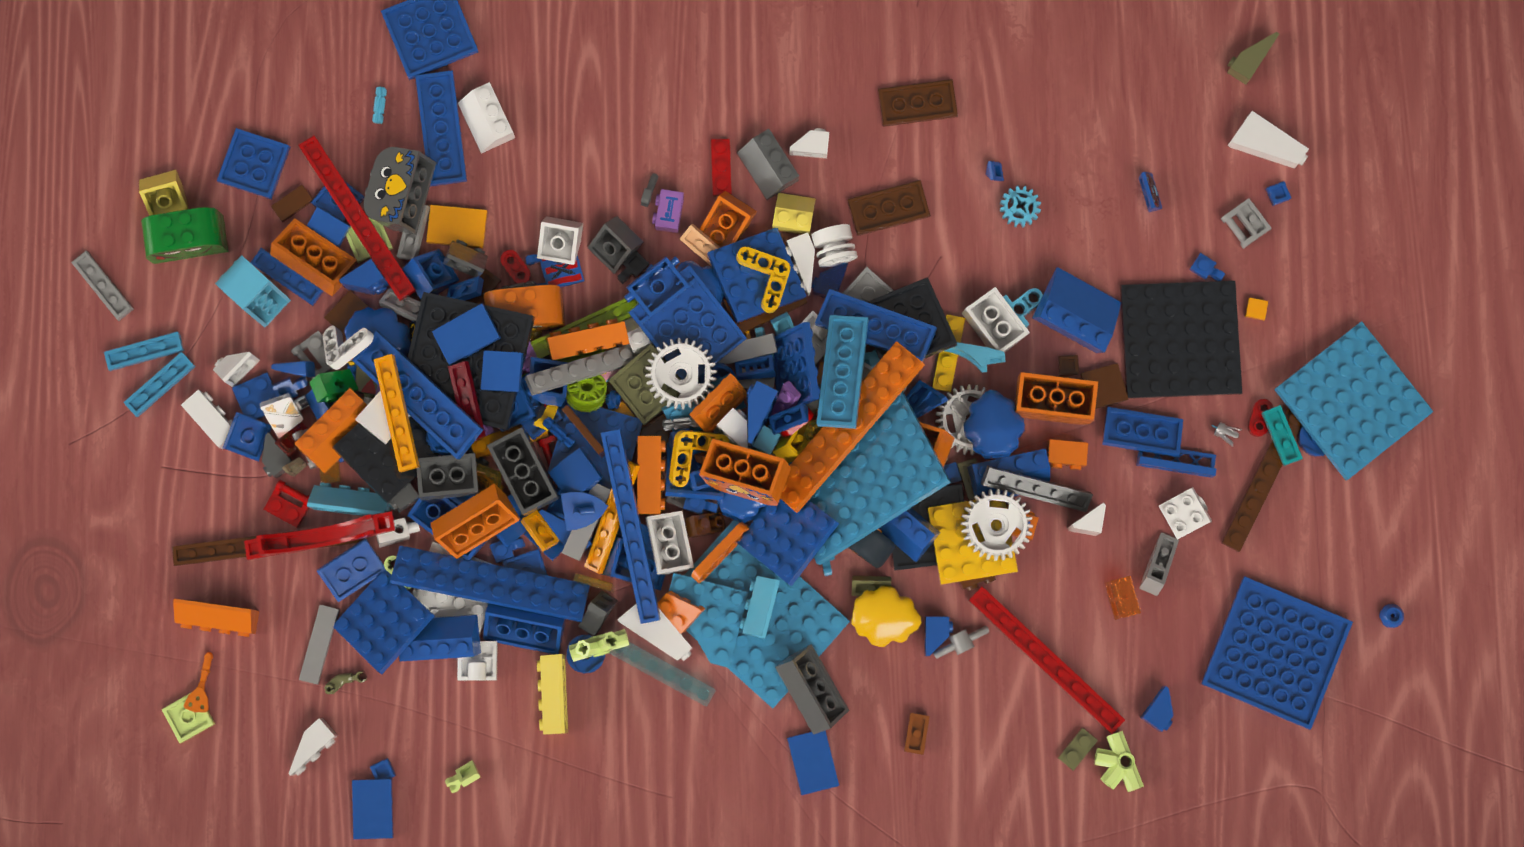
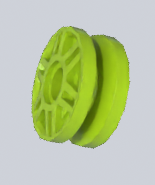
[566,375,607,412]

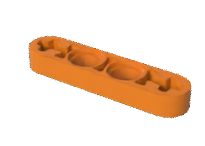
[691,522,750,583]

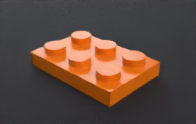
[689,373,747,432]

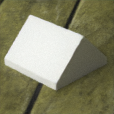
[1067,503,1106,536]

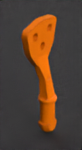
[184,652,213,712]

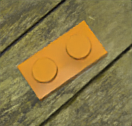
[521,510,560,552]

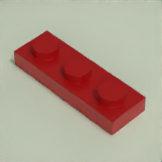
[711,139,732,196]

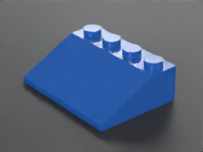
[1032,267,1122,353]
[747,381,778,450]

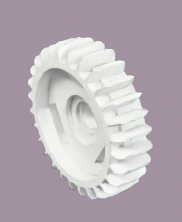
[645,338,717,410]
[935,384,986,455]
[960,489,1033,561]

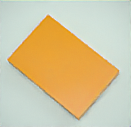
[426,205,488,248]

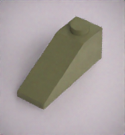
[1227,32,1279,85]

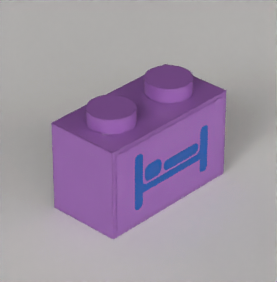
[652,189,684,233]

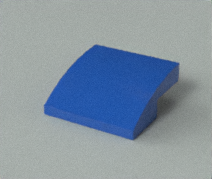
[549,448,603,493]

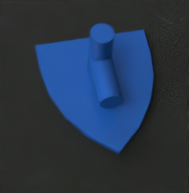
[561,492,608,531]

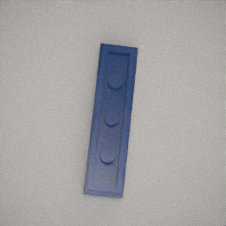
[250,248,324,306]

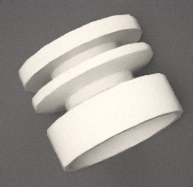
[811,224,858,267]

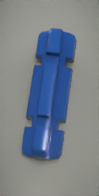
[542,417,576,448]

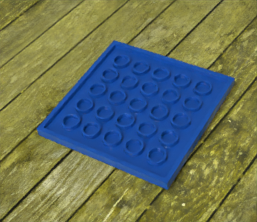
[1201,576,1353,730]

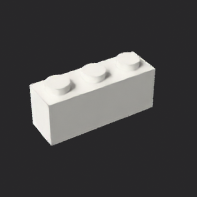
[181,390,233,450]

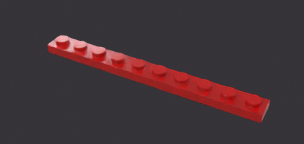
[298,135,416,301]
[968,586,1125,734]

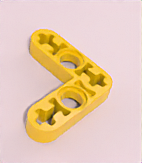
[736,247,791,313]
[669,430,729,487]

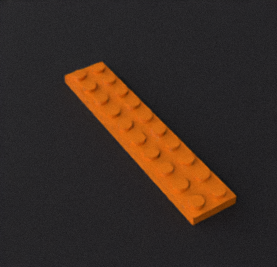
[780,341,925,513]

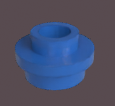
[605,390,621,410]

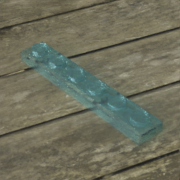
[610,642,716,707]

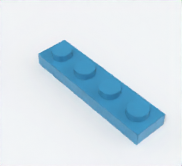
[104,332,184,371]
[123,352,196,417]

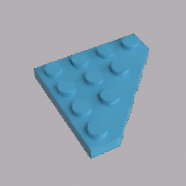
[669,573,749,668]

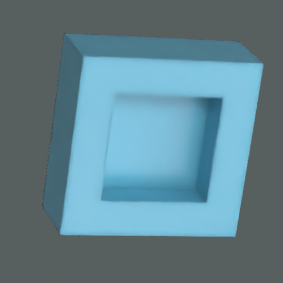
[770,312,794,335]

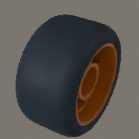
[848,529,895,568]

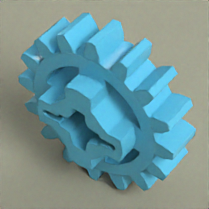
[1000,186,1041,228]

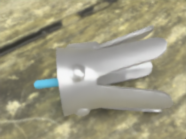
[1212,422,1242,447]

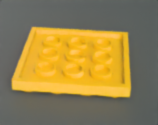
[927,500,1018,585]

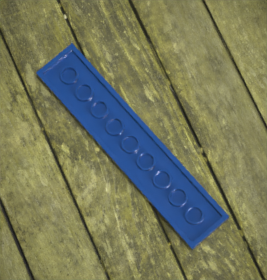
[390,545,590,622]

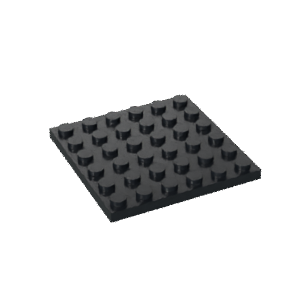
[1120,281,1243,399]
[408,292,535,430]

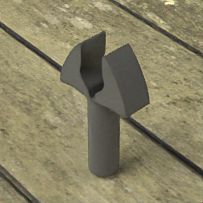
[640,174,659,207]

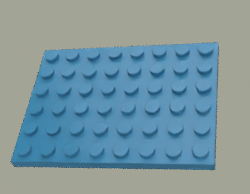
[788,391,951,565]
[684,520,850,708]

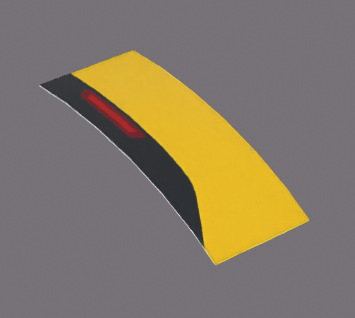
[533,404,558,431]

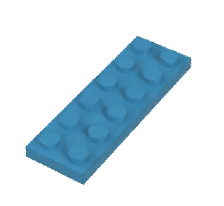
[816,315,869,429]

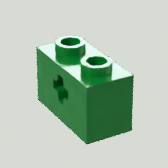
[309,369,358,404]

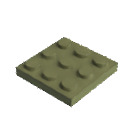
[608,343,682,425]

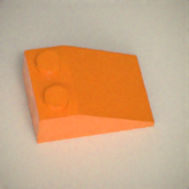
[700,191,757,247]

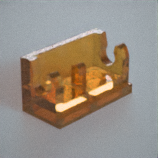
[1105,576,1141,620]

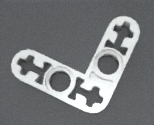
[323,326,374,370]

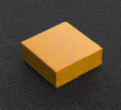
[1245,298,1268,321]

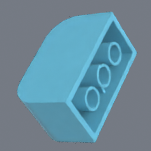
[215,255,291,328]

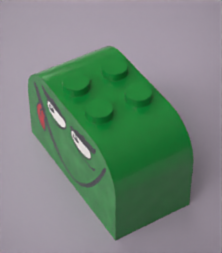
[141,207,229,264]

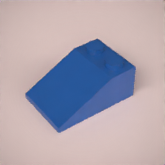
[601,538,665,591]

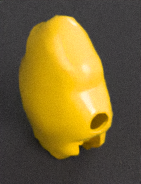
[851,585,922,647]

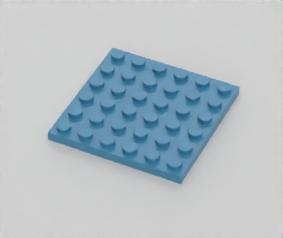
[1274,321,1433,480]

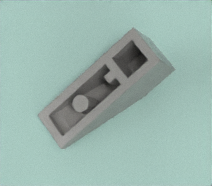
[1139,532,1179,596]

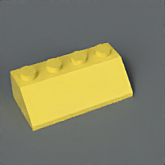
[537,654,568,734]

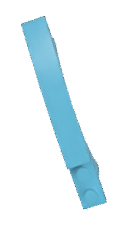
[864,342,1006,373]

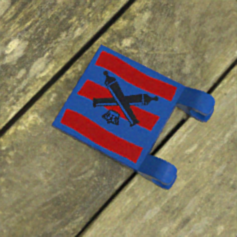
[525,254,584,288]

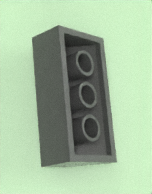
[775,644,849,734]

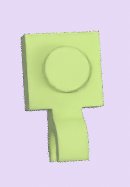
[445,760,480,793]

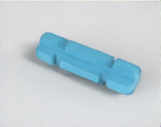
[372,87,387,124]

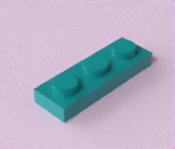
[1261,405,1303,466]

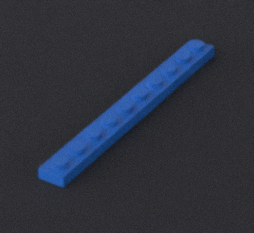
[601,429,661,624]

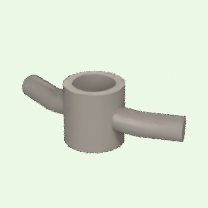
[933,626,989,659]

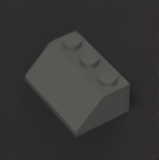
[737,129,799,200]
[417,453,479,501]

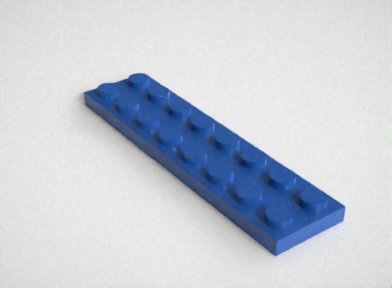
[352,331,484,460]

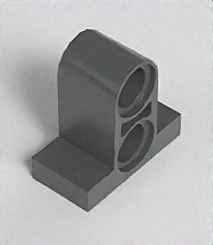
[578,591,618,636]

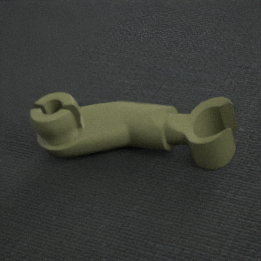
[324,670,368,694]

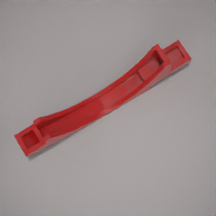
[244,511,396,560]

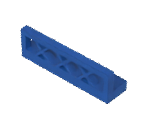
[1136,449,1217,478]

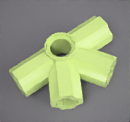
[569,629,630,662]
[1094,731,1144,792]

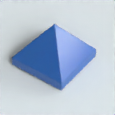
[985,161,1004,182]

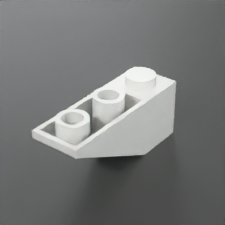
[785,232,815,296]
[288,718,338,776]

